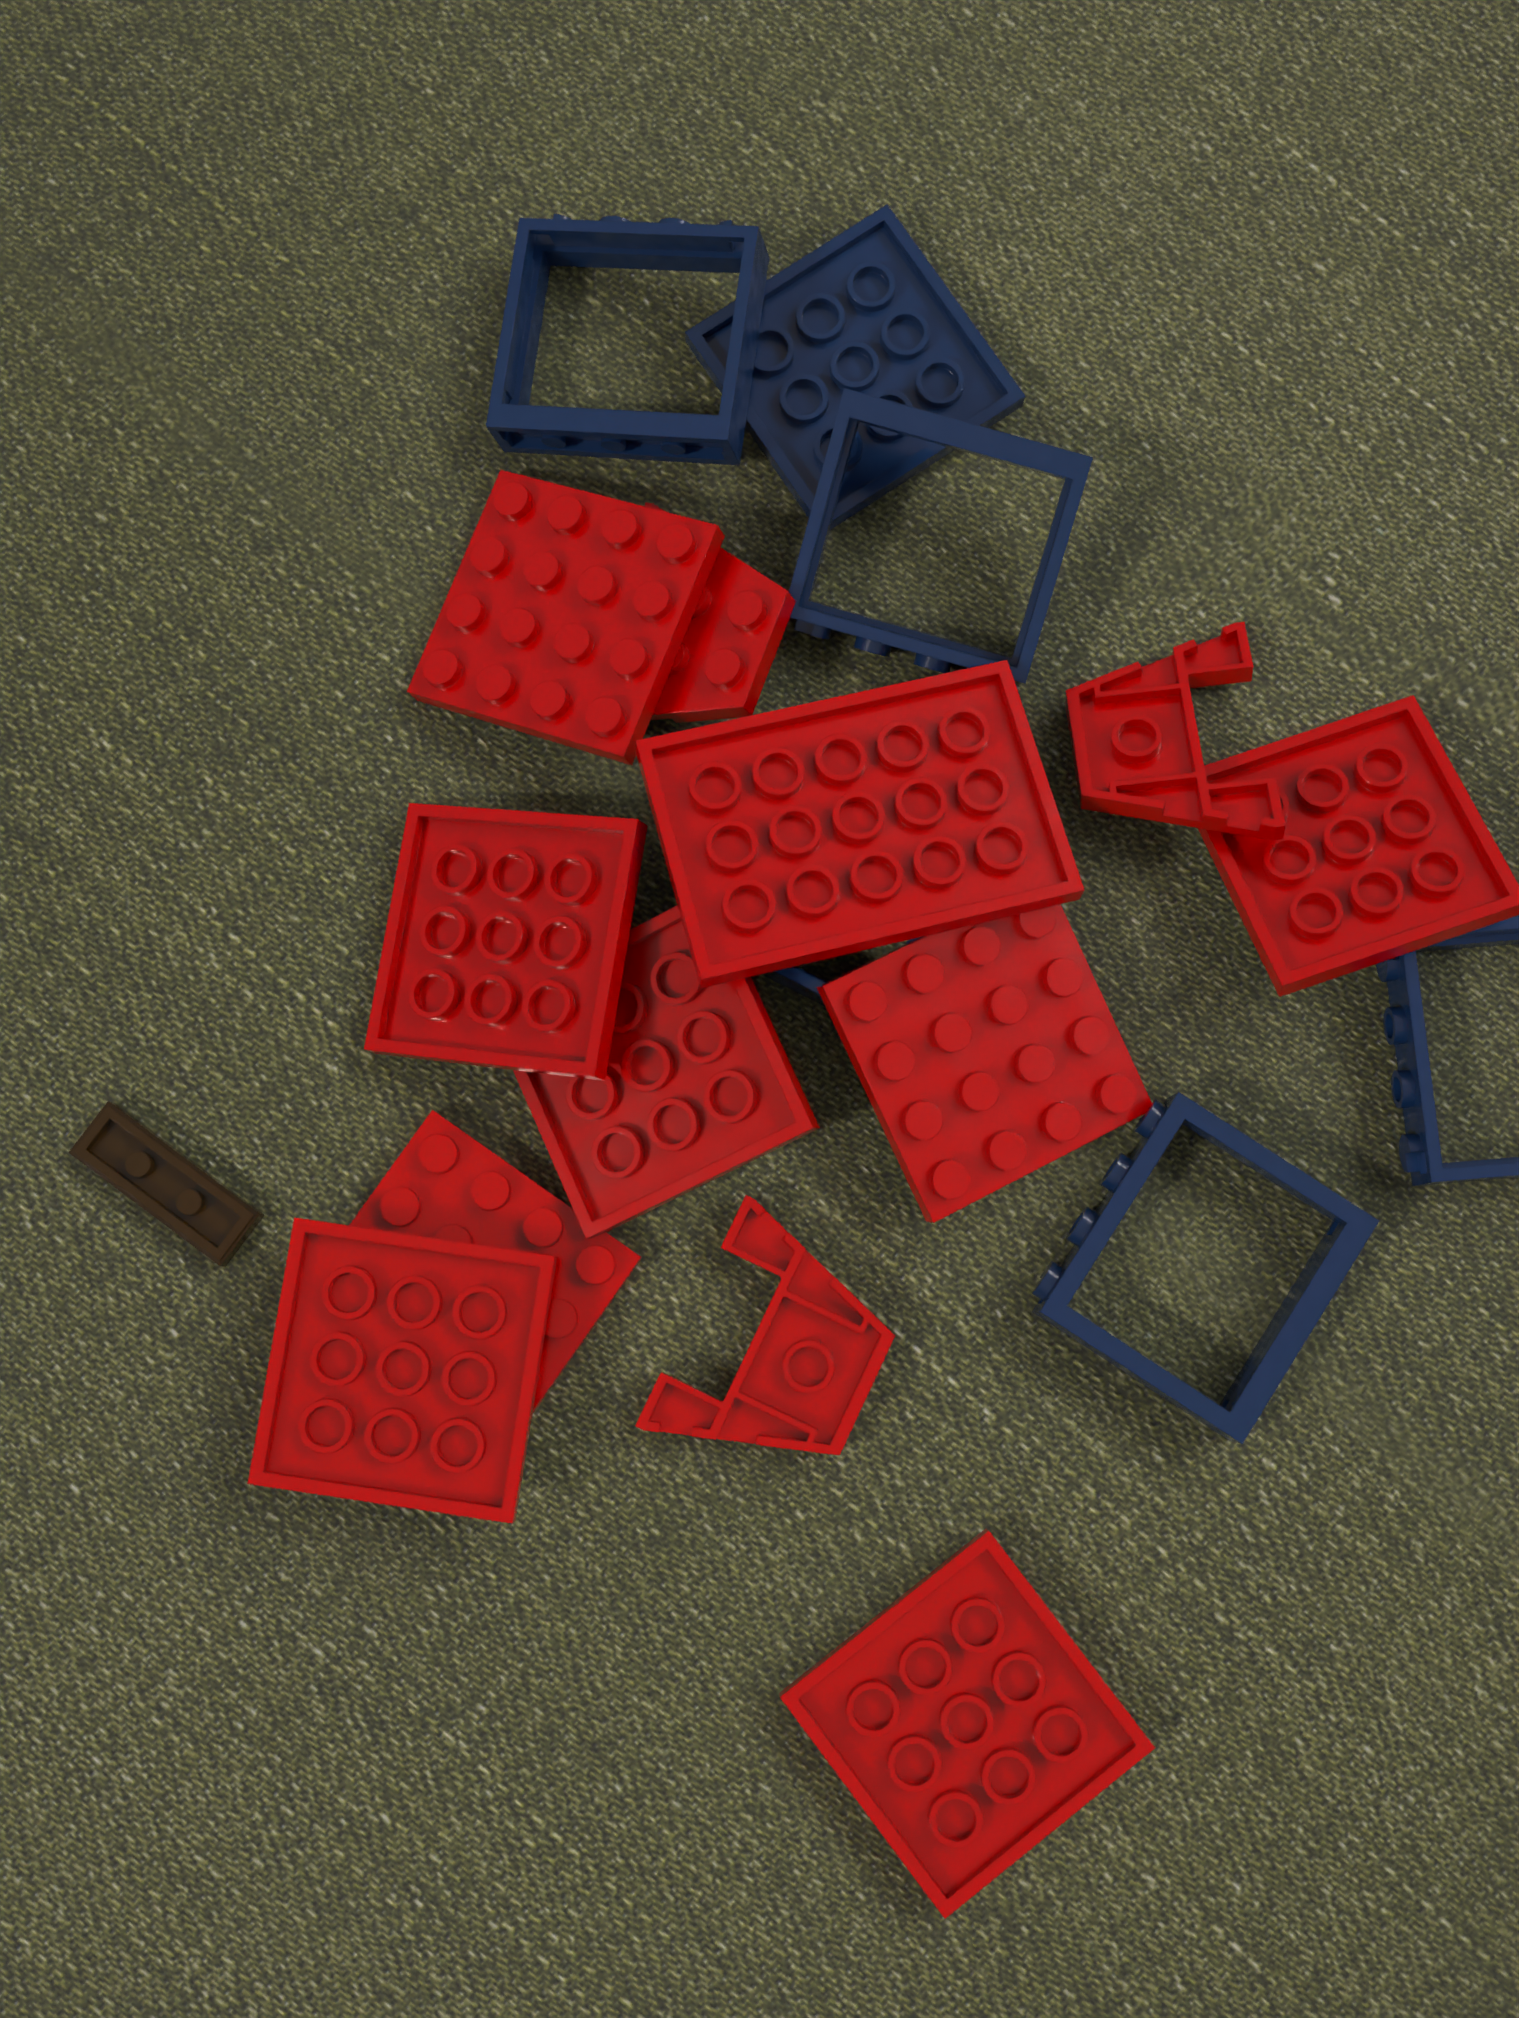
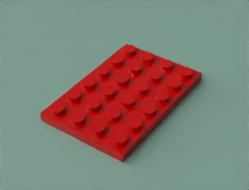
[635,660,1085,989]

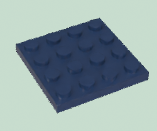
[685,204,1025,530]

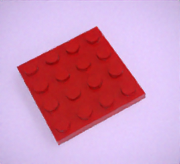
[407,470,725,765]
[1198,695,1519,997]
[364,803,648,1081]
[816,904,1152,1223]
[513,905,820,1239]
[350,1110,642,1415]
[247,1217,557,1524]
[779,1528,1155,1919]

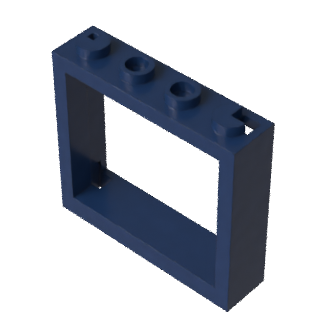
[486,214,770,466]
[789,388,1093,684]
[1376,916,1519,1186]
[1032,1092,1379,1444]

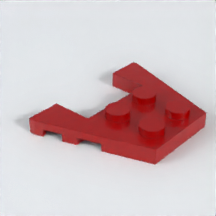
[644,502,796,723]
[1065,621,1286,841]
[635,1195,895,1456]

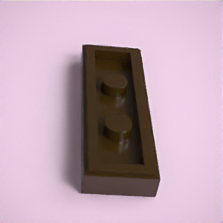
[68,1101,264,1267]

